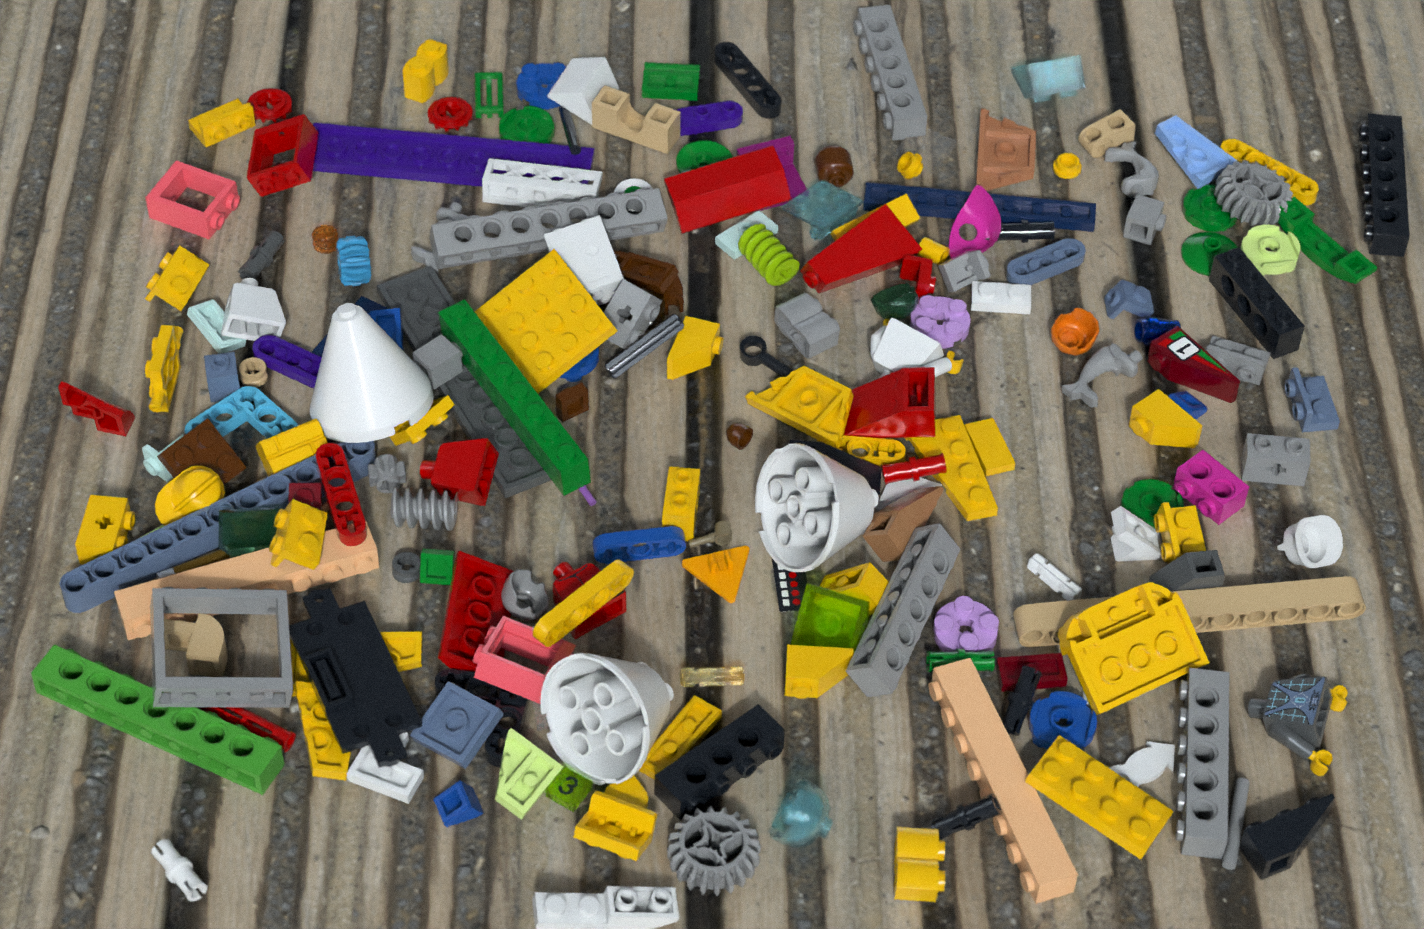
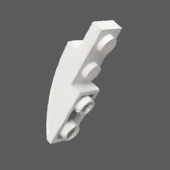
[532,886,679,929]

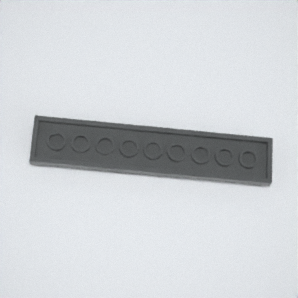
[377,266,551,498]

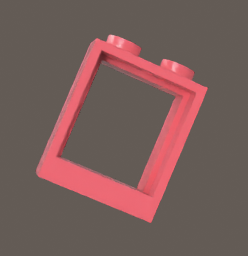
[145,160,240,239]
[473,616,576,704]

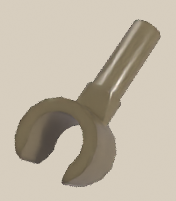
[688,521,732,548]

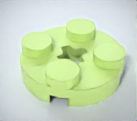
[1240,225,1301,276]

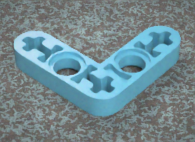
[185,386,299,439]

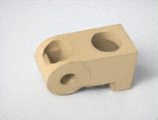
[1078,109,1135,158]

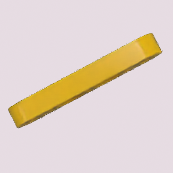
[1220,139,1319,206]
[532,559,634,647]

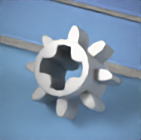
[368,454,407,493]

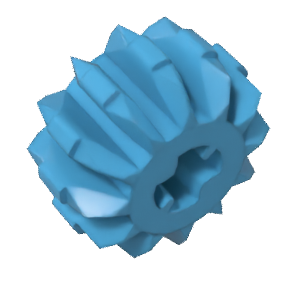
[336,235,371,287]

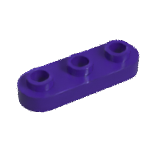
[674,101,743,136]
[252,335,322,388]

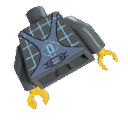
[1248,673,1348,776]

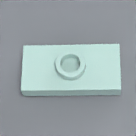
[715,210,778,260]
[187,299,246,354]

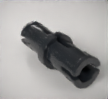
[996,220,1055,243]
[1002,666,1042,736]
[930,793,1002,840]

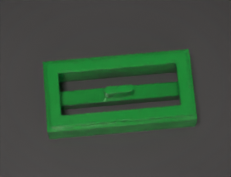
[475,72,504,118]

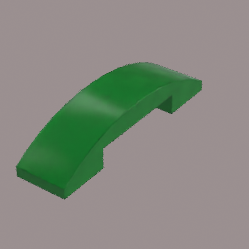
[1278,197,1377,284]

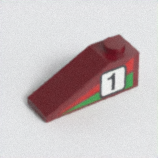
[1147,326,1240,403]

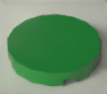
[499,106,555,144]
[1182,184,1238,232]
[1120,479,1184,534]

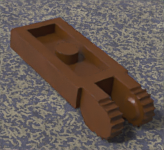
[614,250,679,294]

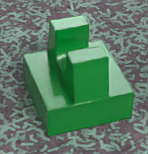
[420,548,455,585]

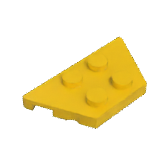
[745,366,853,449]

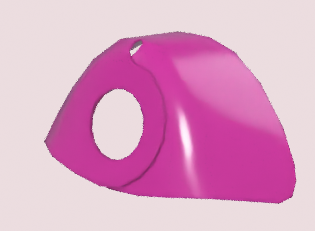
[949,185,1001,258]

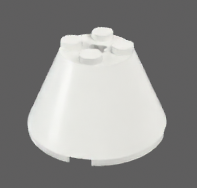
[755,443,879,572]
[540,653,674,785]

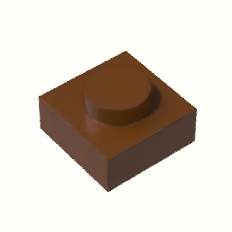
[555,382,589,423]

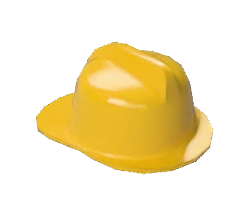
[155,466,225,526]

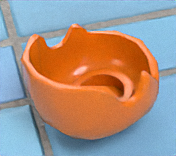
[1051,308,1100,356]

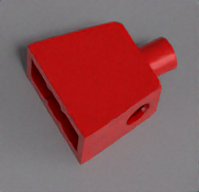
[420,438,499,506]

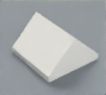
[547,57,619,125]

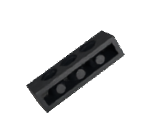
[1209,247,1305,360]
[654,704,785,821]

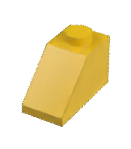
[667,316,724,380]
[1129,389,1203,448]
[813,562,889,618]
[784,645,853,699]

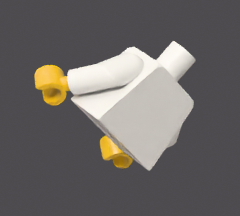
[870,317,964,378]

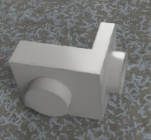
[938,250,991,292]

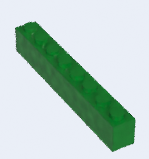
[438,299,591,496]

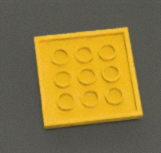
[474,249,618,394]

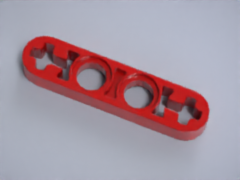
[315,443,367,546]

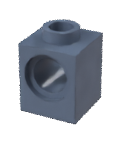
[204,352,240,403]

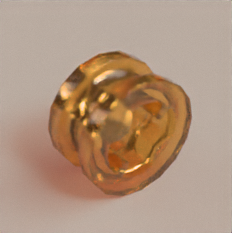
[312,225,338,254]

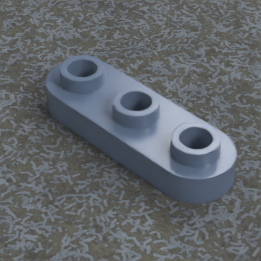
[1006,238,1086,285]

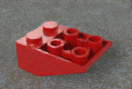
[844,367,936,438]

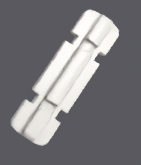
[1027,553,1082,601]

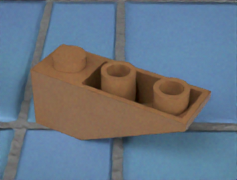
[863,486,944,562]

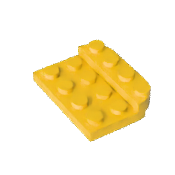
[1058,582,1209,715]

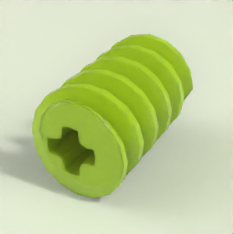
[738,224,800,286]

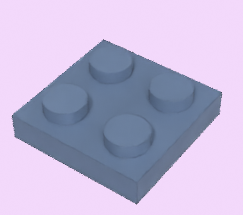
[410,681,504,769]

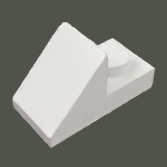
[1111,506,1162,562]

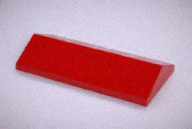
[664,145,791,234]
[438,551,514,672]

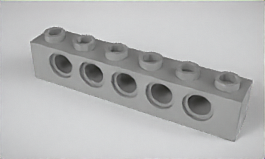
[853,5,927,141]
[846,523,960,697]
[1175,668,1229,859]

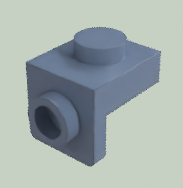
[1104,279,1154,319]

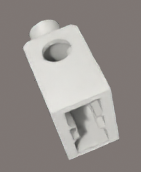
[221,278,286,341]

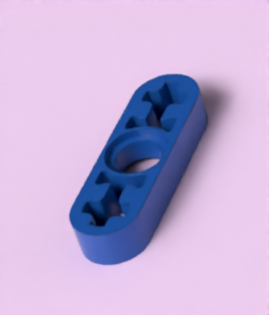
[592,526,686,564]

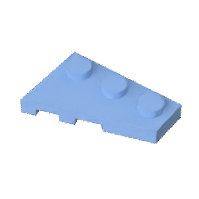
[1155,116,1238,189]

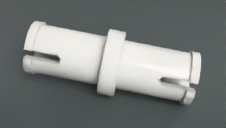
[151,839,207,902]

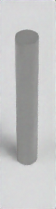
[1222,778,1250,870]

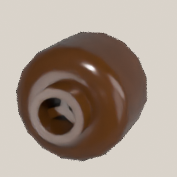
[814,145,854,188]

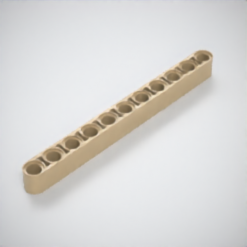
[1013,576,1366,648]

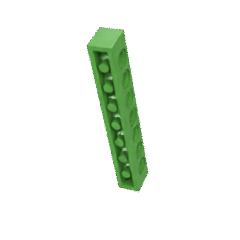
[31,645,285,795]

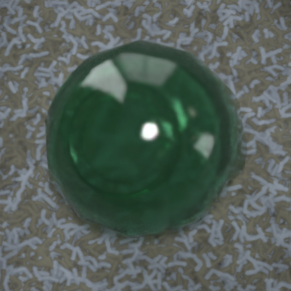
[871,283,919,320]

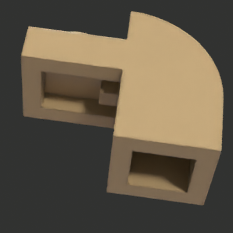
[164,614,228,677]

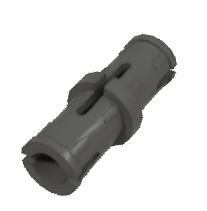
[238,230,285,279]

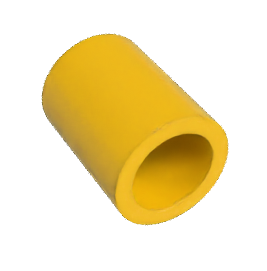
[917,237,950,265]

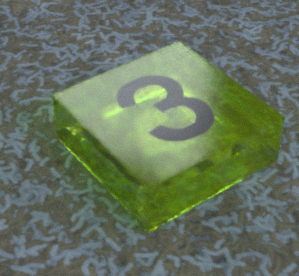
[545,766,593,812]

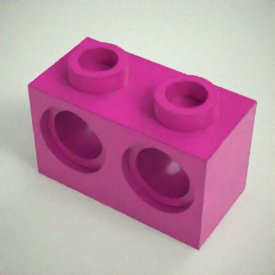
[1173,450,1249,525]

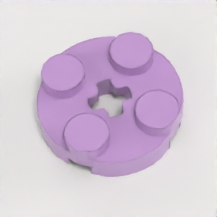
[910,295,970,349]
[933,596,999,652]

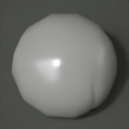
[501,569,549,621]

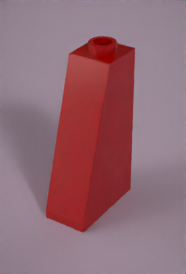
[800,204,922,294]

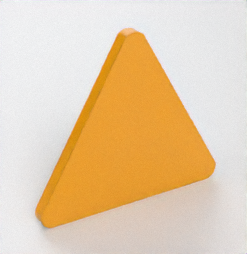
[682,545,750,603]

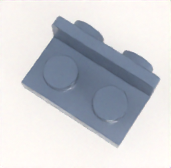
[1284,367,1340,432]

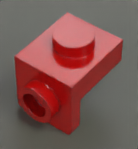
[899,255,936,304]

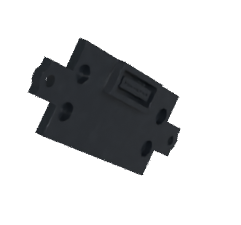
[289,588,422,768]

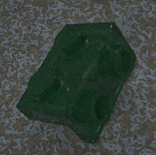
[218,506,284,558]

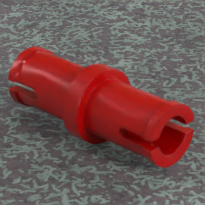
[881,453,947,485]

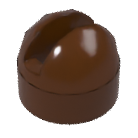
[726,422,753,450]

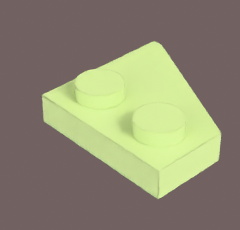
[494,728,563,820]

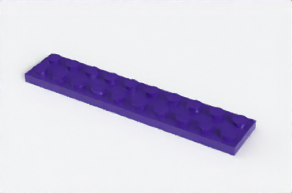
[313,123,595,187]

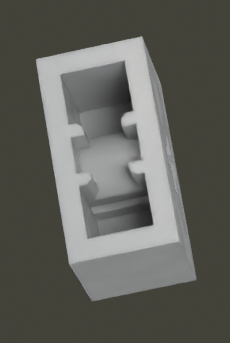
[604,279,662,349]
[1241,433,1311,486]

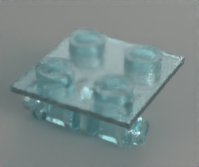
[782,180,863,240]

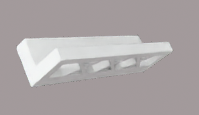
[482,158,602,207]

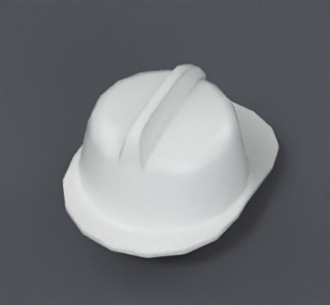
[1277,515,1343,568]

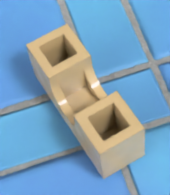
[592,85,681,154]

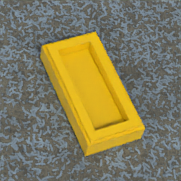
[964,418,1015,477]

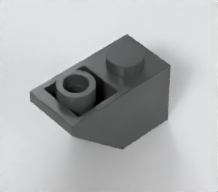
[1149,550,1225,591]

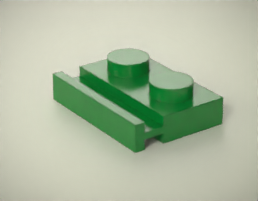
[642,62,700,101]

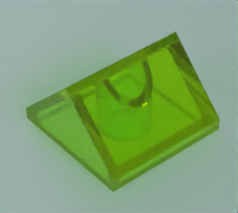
[790,583,870,655]

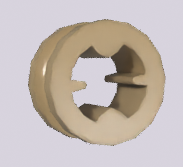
[239,357,268,387]

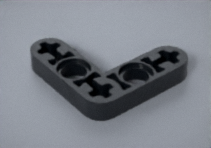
[434,669,530,767]

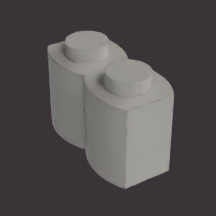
[774,292,840,359]

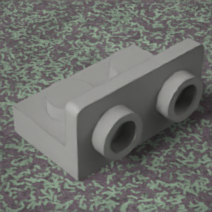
[1205,336,1270,385]

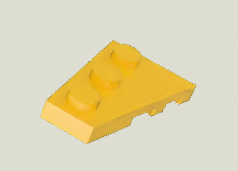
[295,681,351,781]

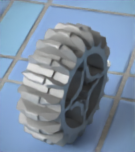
[1214,160,1293,227]
[667,805,761,896]

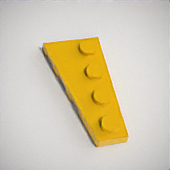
[905,415,998,521]

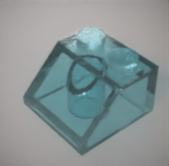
[1011,55,1086,103]

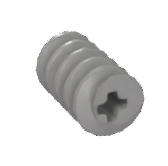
[391,487,458,531]

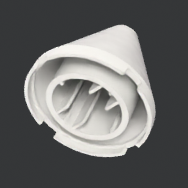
[310,303,434,443]

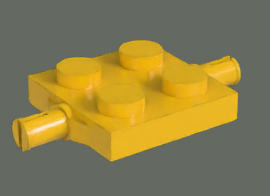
[145,325,184,412]

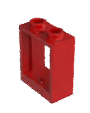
[246,114,319,197]

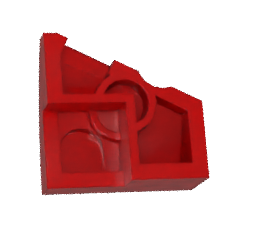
[58,381,135,437]

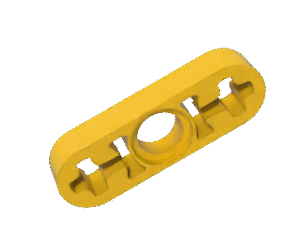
[816,435,906,468]

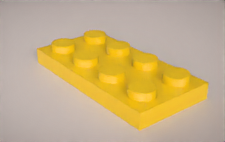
[1025,735,1174,860]

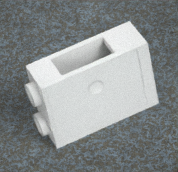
[544,215,624,306]

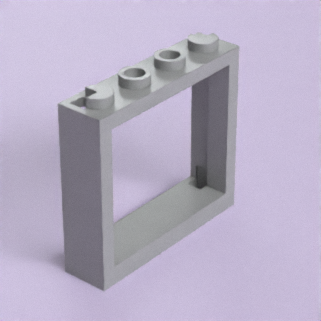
[150,587,293,708]

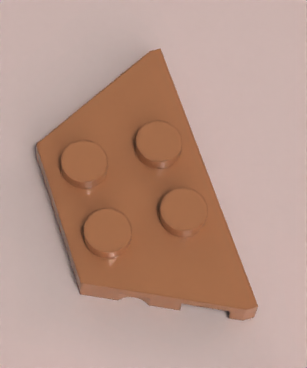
[976,109,1036,191]

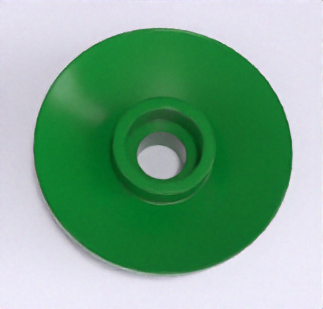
[676,141,733,174]
[1181,232,1238,276]

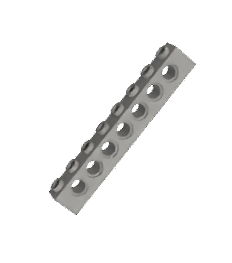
[429,188,668,269]

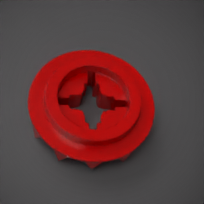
[247,88,292,124]
[427,97,473,133]

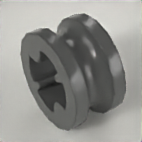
[392,552,421,583]

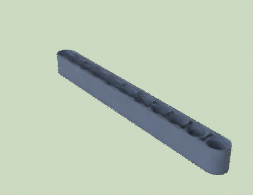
[60,441,376,613]

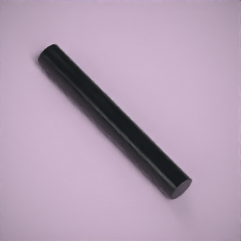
[558,106,582,155]

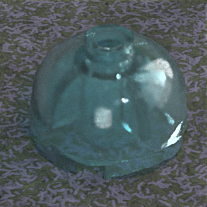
[770,777,833,848]

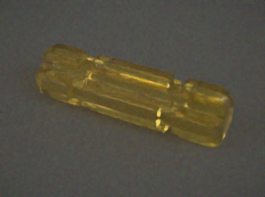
[680,666,745,687]

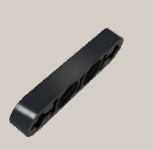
[714,42,782,119]

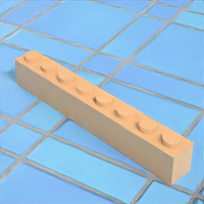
[114,520,379,640]
[929,658,1078,904]

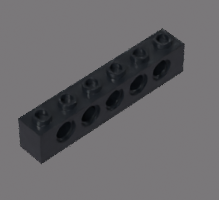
[1358,113,1410,257]

